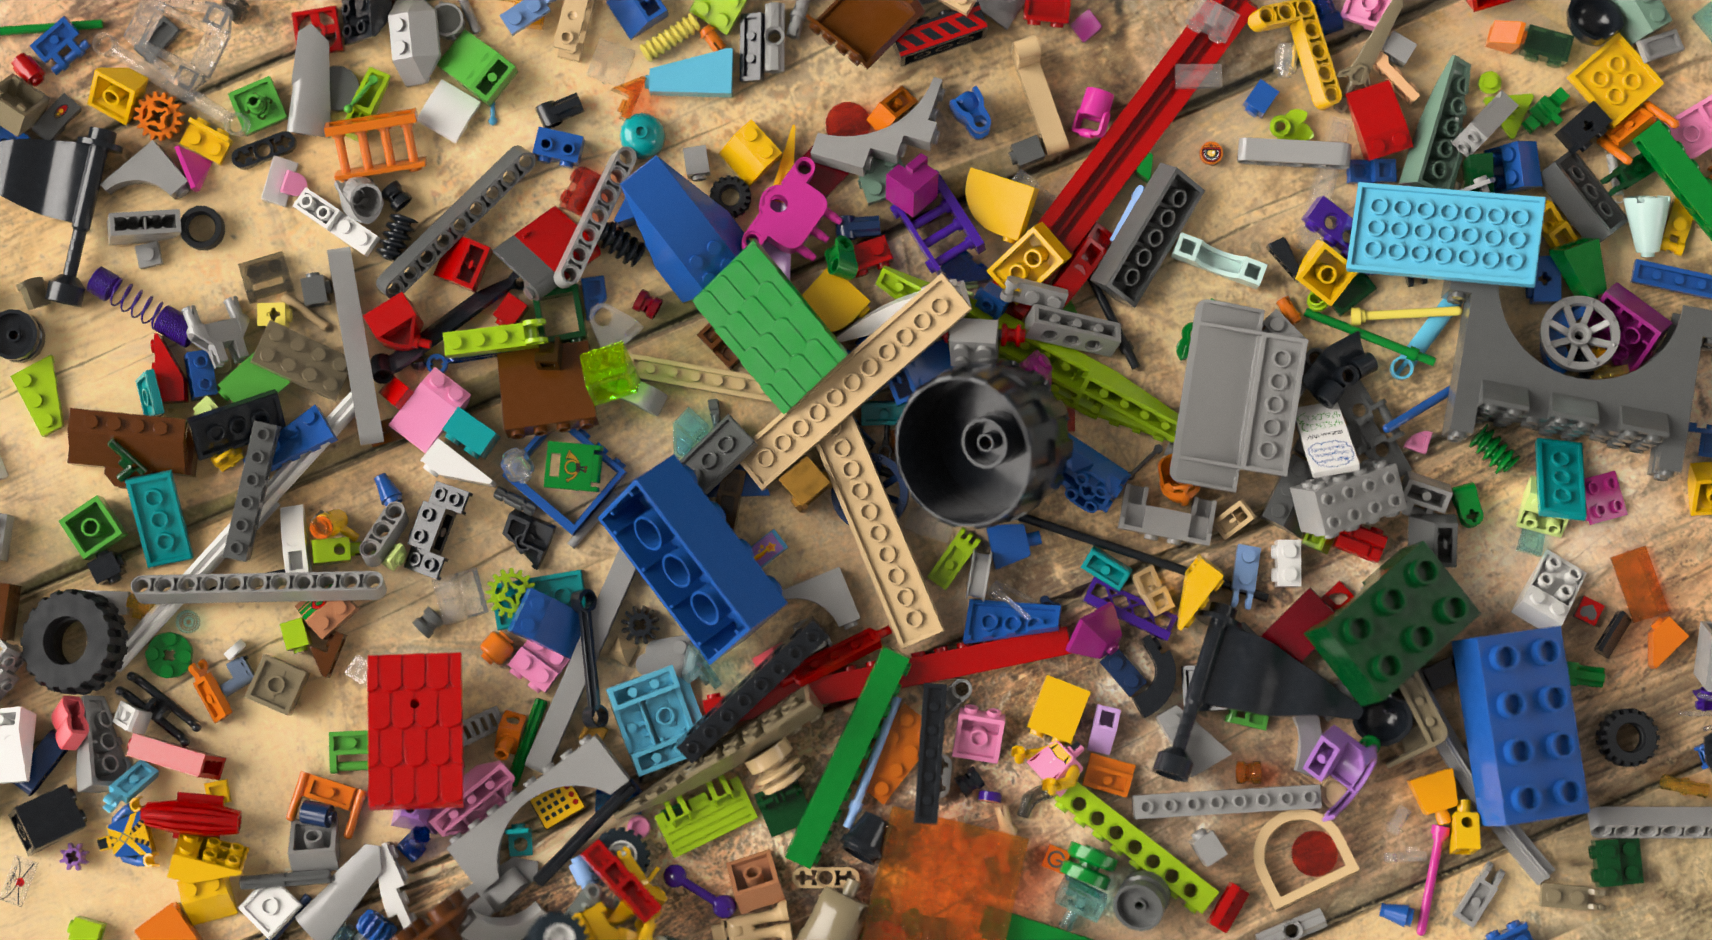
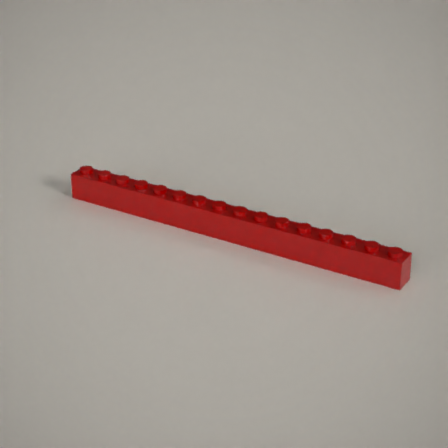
[702,623,1072,722]

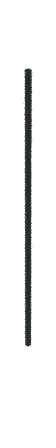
[881,466,1269,602]

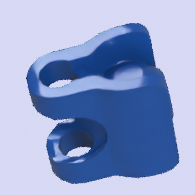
[949,86,991,140]

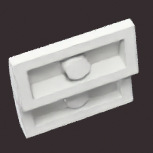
[417,79,481,144]

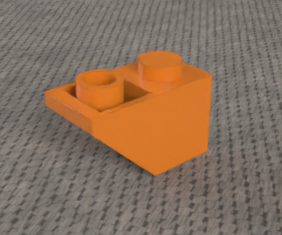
[1485,20,1528,54]

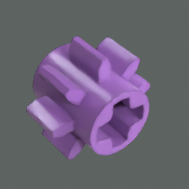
[59,843,89,871]

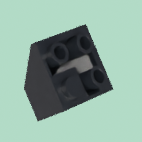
[341,0,392,46]

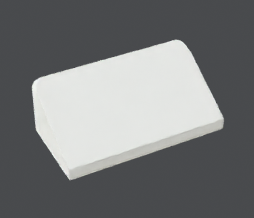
[261,155,298,207]

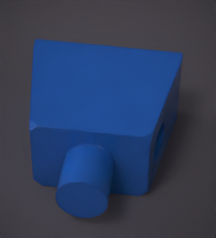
[986,524,1042,570]

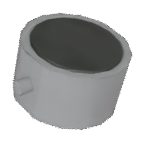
[434,1,465,41]

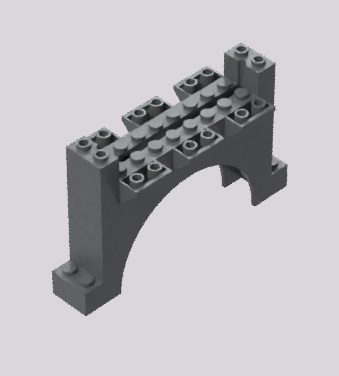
[1441,280,1712,481]

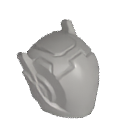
[334,177,384,224]

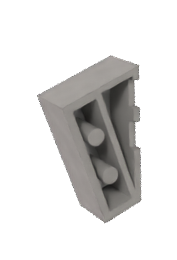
[1155,705,1232,777]

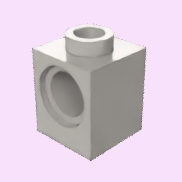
[1381,31,1417,68]
[683,145,711,181]

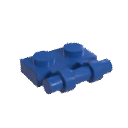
[29,16,91,75]

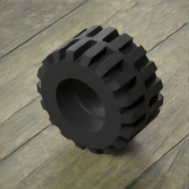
[1596,709,1660,767]

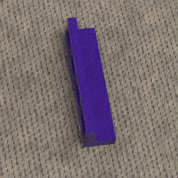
[1082,576,1178,641]

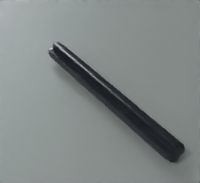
[533,782,636,887]

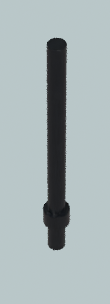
[1073,244,1140,370]

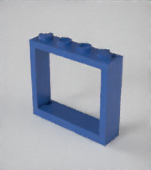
[502,428,627,536]

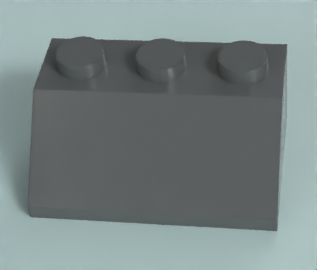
[1259,454,1316,538]

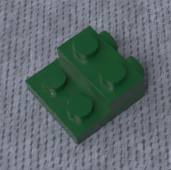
[1588,838,1644,888]

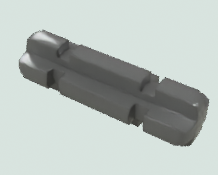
[493,486,537,516]

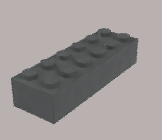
[1090,162,1205,308]

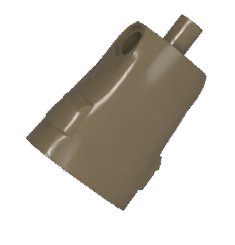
[795,877,870,940]

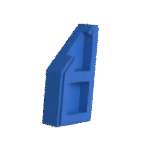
[581,275,607,321]

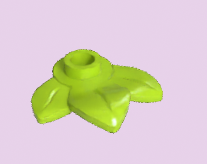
[1269,109,1314,141]

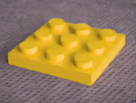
[1567,32,1664,129]

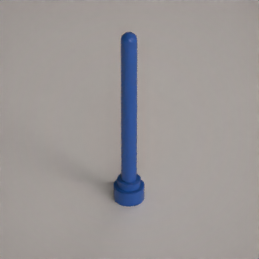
[1383,385,1450,433]

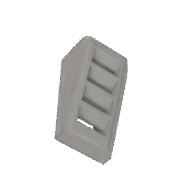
[463,705,502,747]

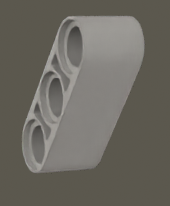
[359,501,409,567]

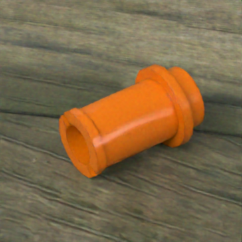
[699,24,726,52]
[1276,295,1302,325]

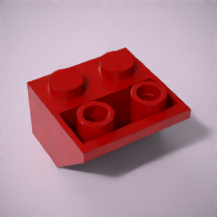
[433,237,493,293]

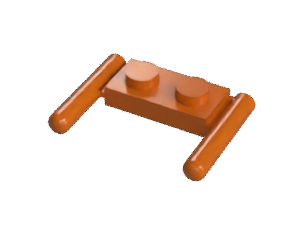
[1596,100,1680,165]
[286,771,367,840]

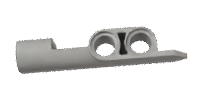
[287,24,331,138]
[295,844,383,940]
[458,857,539,940]

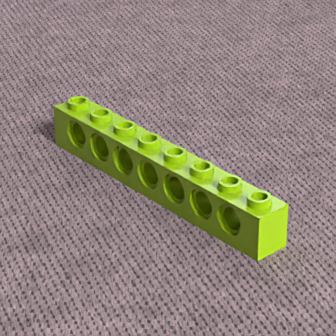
[1053,782,1219,914]

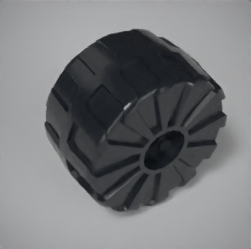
[895,358,1073,529]

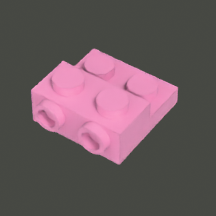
[1339,0,1394,31]
[508,640,570,693]
[952,704,1006,764]

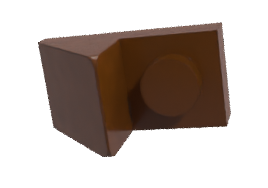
[310,631,348,678]

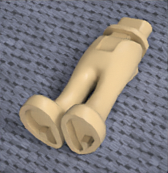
[711,900,794,940]

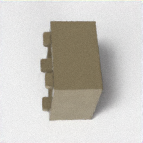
[0,74,50,137]
[245,654,311,716]

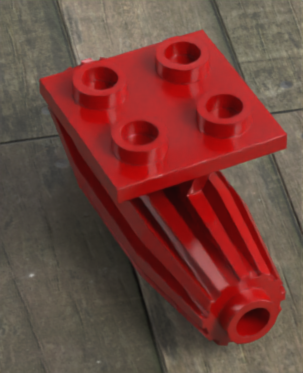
[140,792,242,839]

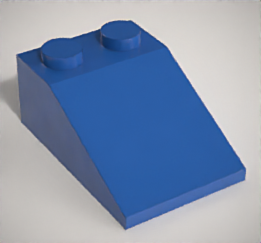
[507,588,581,659]

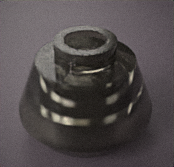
[221,0,250,24]

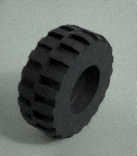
[21,589,128,695]

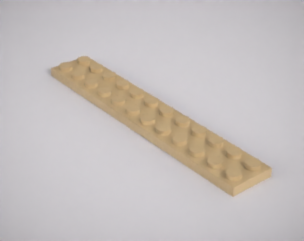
[740,273,972,491]
[816,414,945,649]

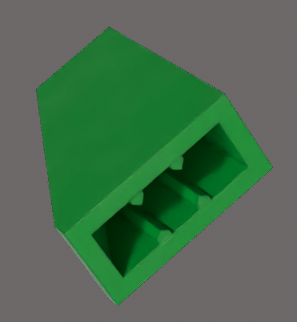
[1549,237,1607,299]

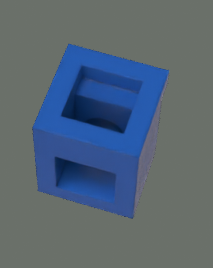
[974,281,1010,320]

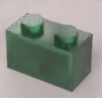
[1519,24,1574,68]

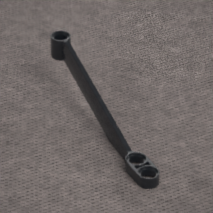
[370,271,524,384]

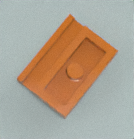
[1082,753,1136,798]

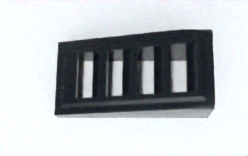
[1266,237,1299,283]

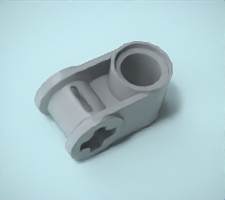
[945,678,972,719]

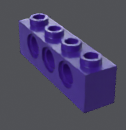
[1301,195,1376,275]

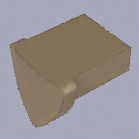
[16,277,51,310]

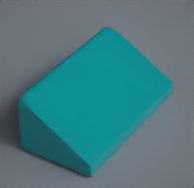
[1080,546,1133,592]

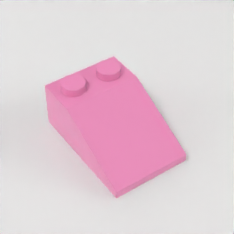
[389,367,471,453]

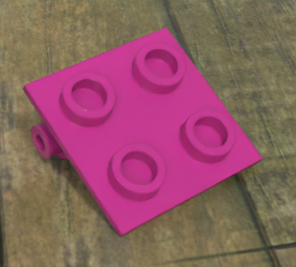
[1585,471,1628,525]

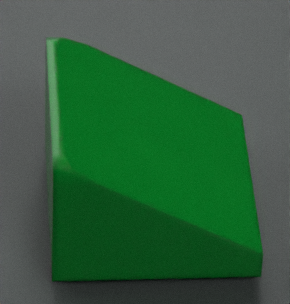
[1135,153,1153,184]

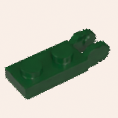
[1600,153,1655,197]

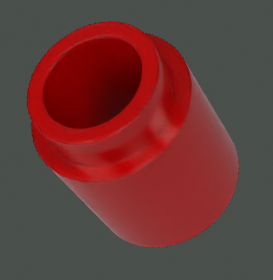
[11,53,45,87]

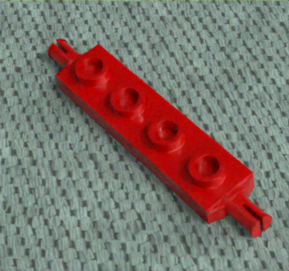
[779,625,892,688]

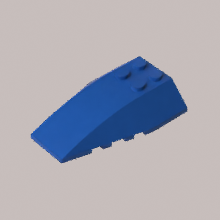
[620,155,751,303]

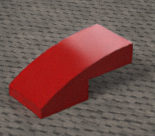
[378,376,414,410]

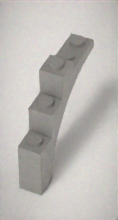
[811,77,946,177]

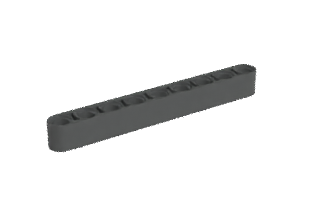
[376,145,536,298]

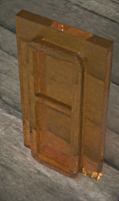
[1610,546,1669,623]

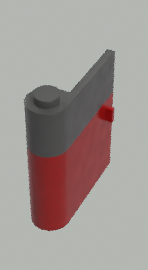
[493,206,601,301]

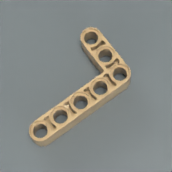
[1011,35,1069,156]

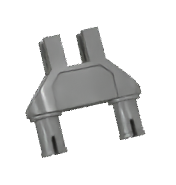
[181,296,250,369]

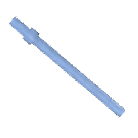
[843,696,902,829]

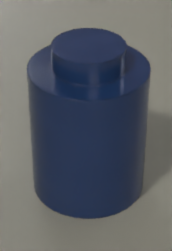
[299,800,337,828]

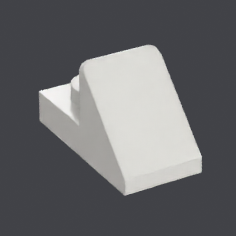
[112,700,153,734]

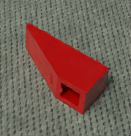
[151,333,189,404]

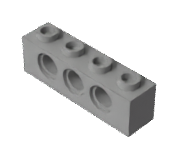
[1025,303,1121,357]

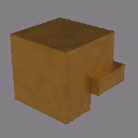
[779,456,833,512]

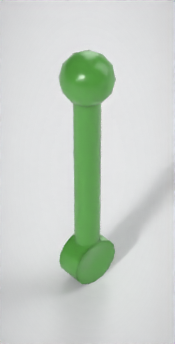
[344,75,378,113]

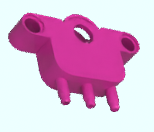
[741,157,843,261]

